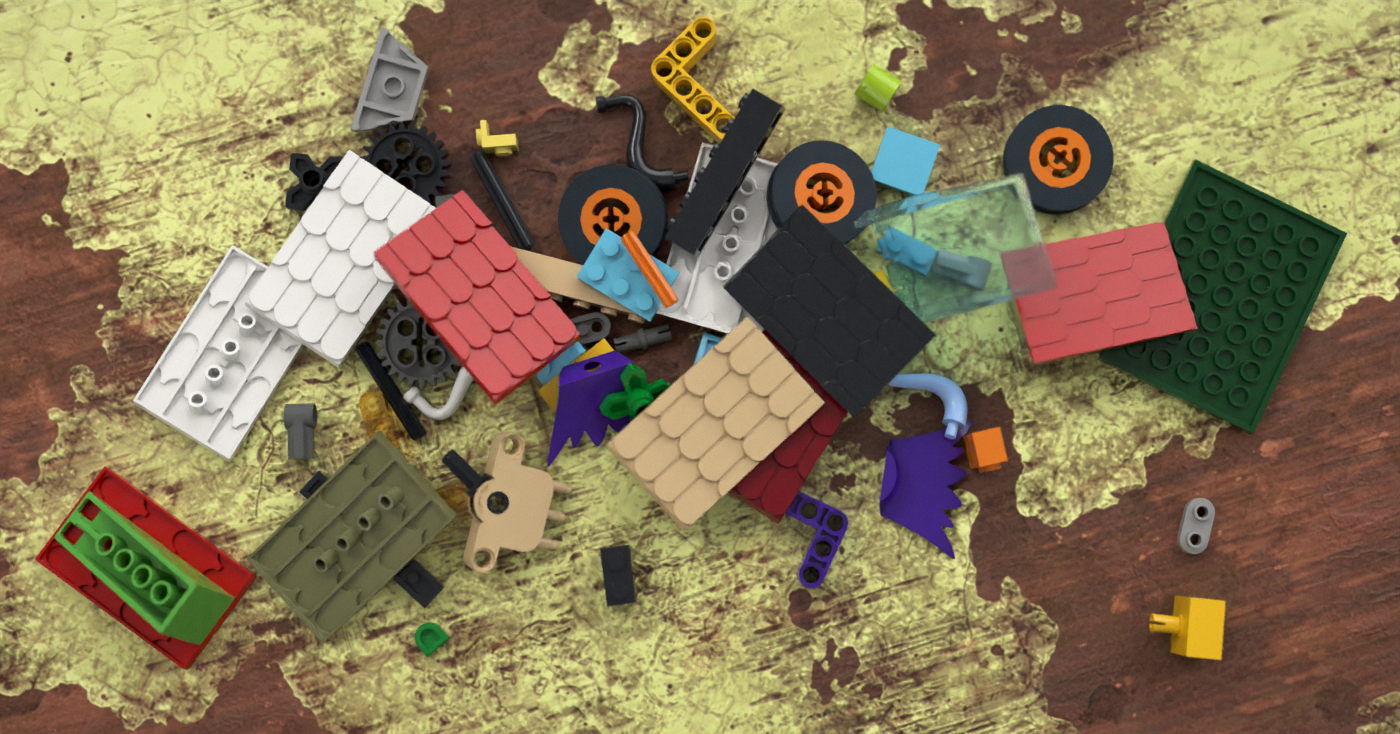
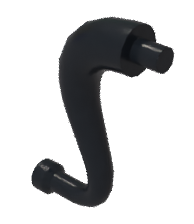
[595,95,689,192]

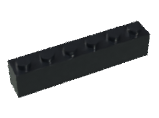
[665,88,785,257]

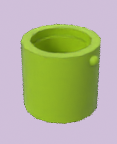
[854,64,902,112]

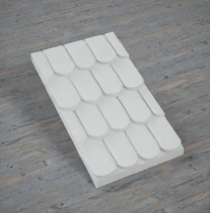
[656,142,807,333]
[245,150,436,368]
[133,245,304,463]

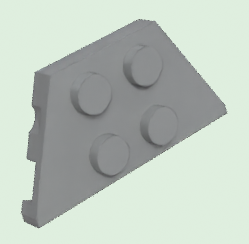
[351,27,429,133]

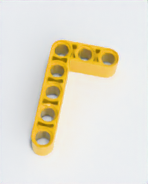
[651,17,735,143]

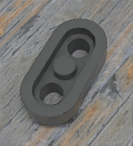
[570,312,611,346]

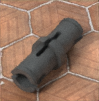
[613,323,672,354]

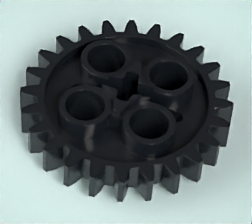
[360,121,452,205]

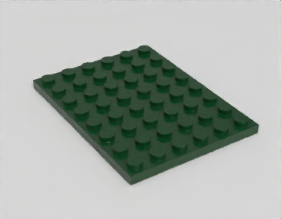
[1098,159,1347,434]

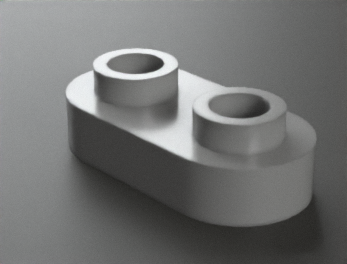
[1177,498,1215,554]

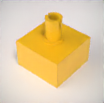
[1149,596,1225,660]

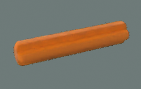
[621,231,678,308]

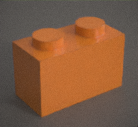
[963,427,1008,473]

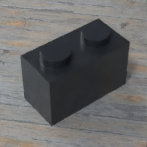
[600,545,636,606]

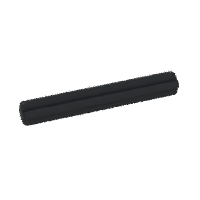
[470,150,535,251]
[355,342,426,441]

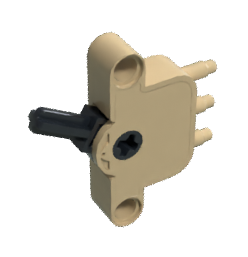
[442,432,572,572]

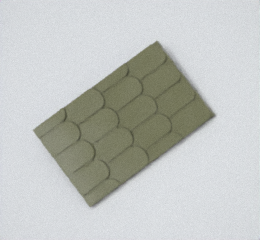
[247,431,458,644]

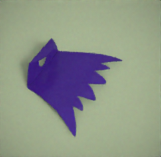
[547,351,634,467]
[880,420,974,559]

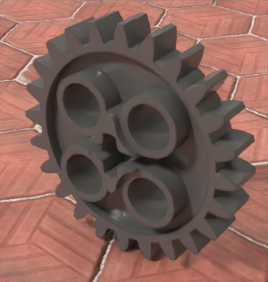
[375,299,462,388]

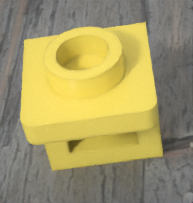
[476,120,519,156]

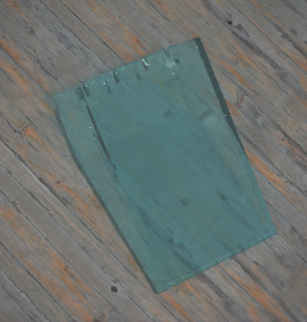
[854,173,1058,323]

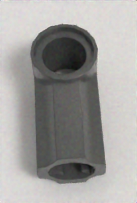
[284,403,317,460]

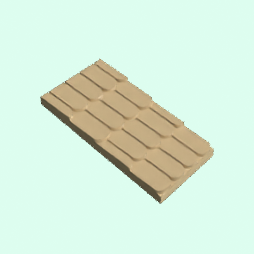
[605,317,824,531]

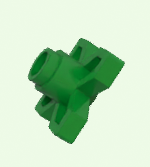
[600,363,672,421]

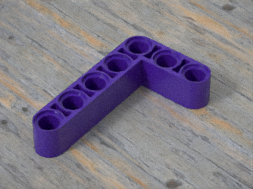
[785,491,849,588]

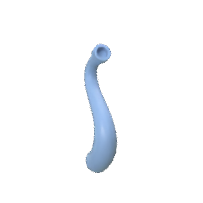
[888,373,968,439]

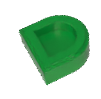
[415,622,450,657]

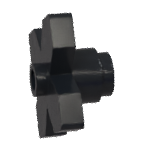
[285,153,344,212]

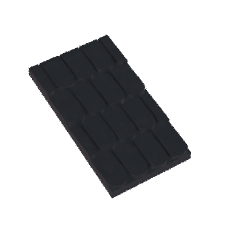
[723,204,936,418]

